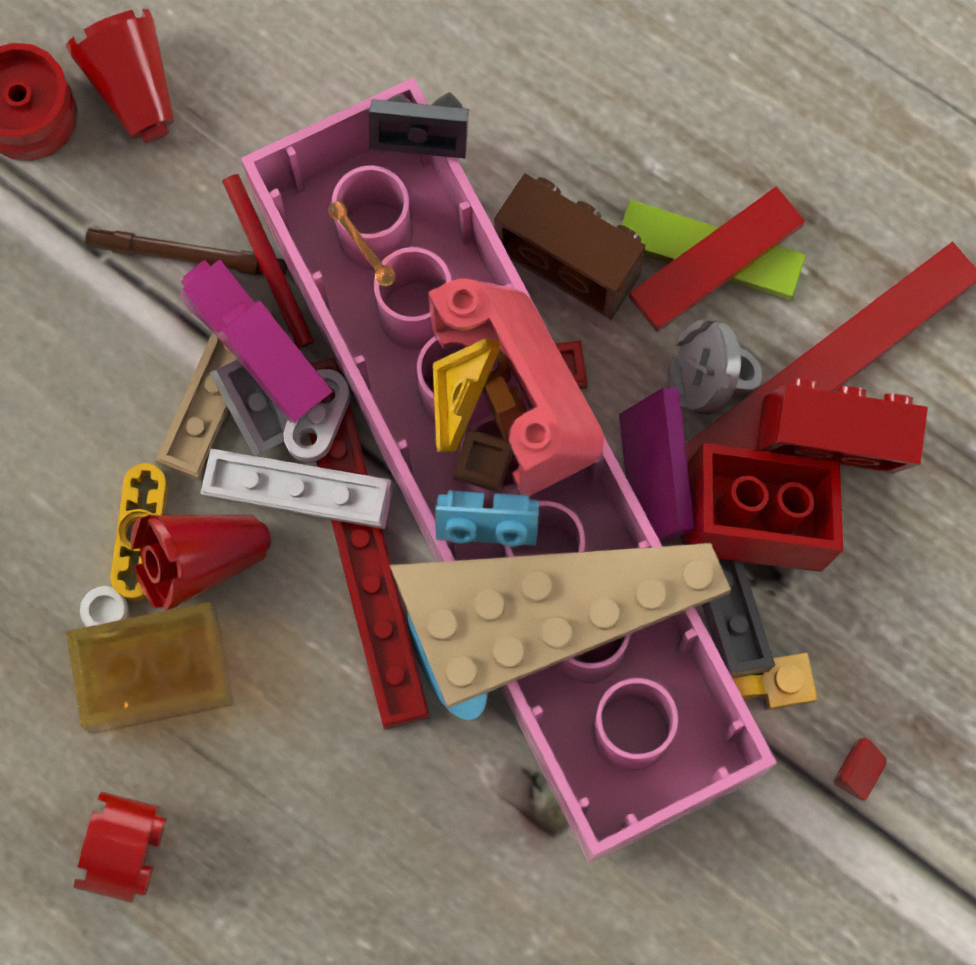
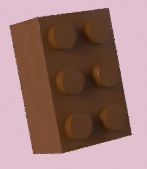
[494,173,646,320]

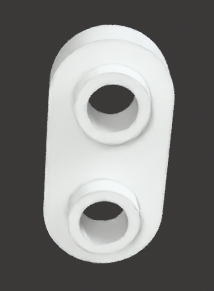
[283,369,350,462]

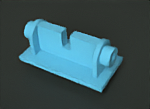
[436,490,539,546]

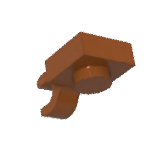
[482,351,527,444]

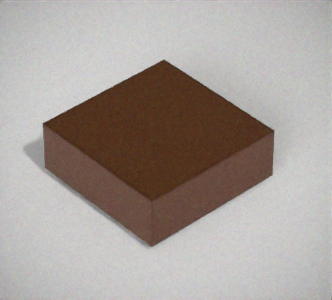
[452,429,513,494]

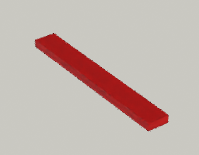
[685,241,976,463]
[309,358,431,730]

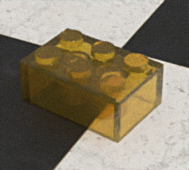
[66,602,234,734]

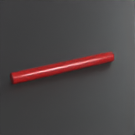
[222,174,314,349]

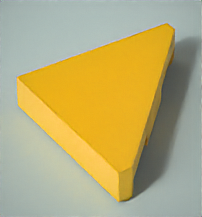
[433,338,501,453]

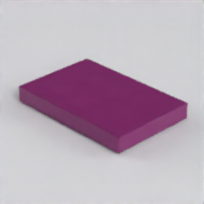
[619,387,695,545]

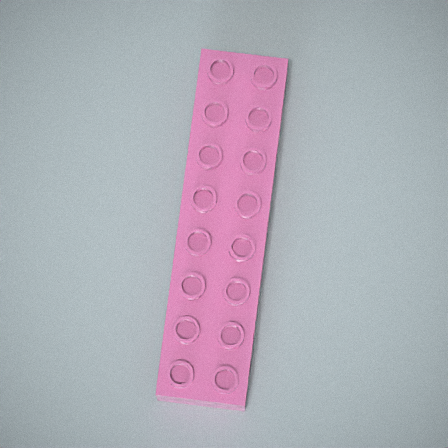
[241,77,777,865]

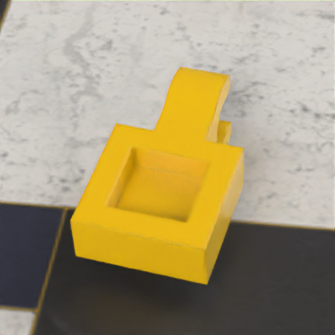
[732,652,818,710]

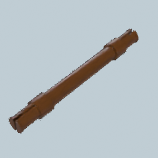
[85,228,287,275]

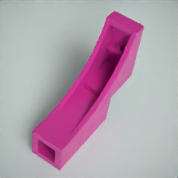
[179,259,333,423]

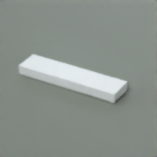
[200,449,394,529]

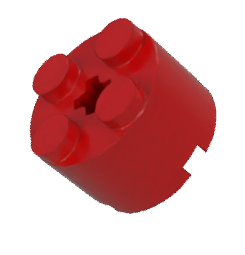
[74,791,167,903]

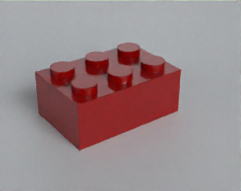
[757,378,928,474]
[685,443,843,572]

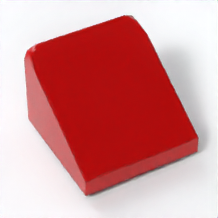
[833,737,887,801]

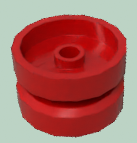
[0,42,78,161]

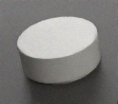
[80,586,130,636]

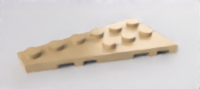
[390,543,731,708]

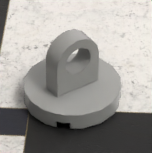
[670,319,762,415]

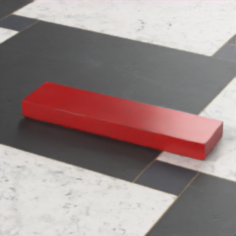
[629,186,805,333]

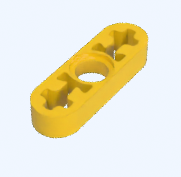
[110,463,169,602]

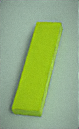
[621,200,806,301]

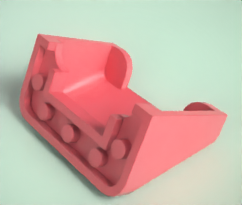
[428,278,604,496]

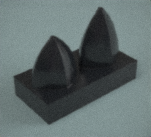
[369,92,469,159]

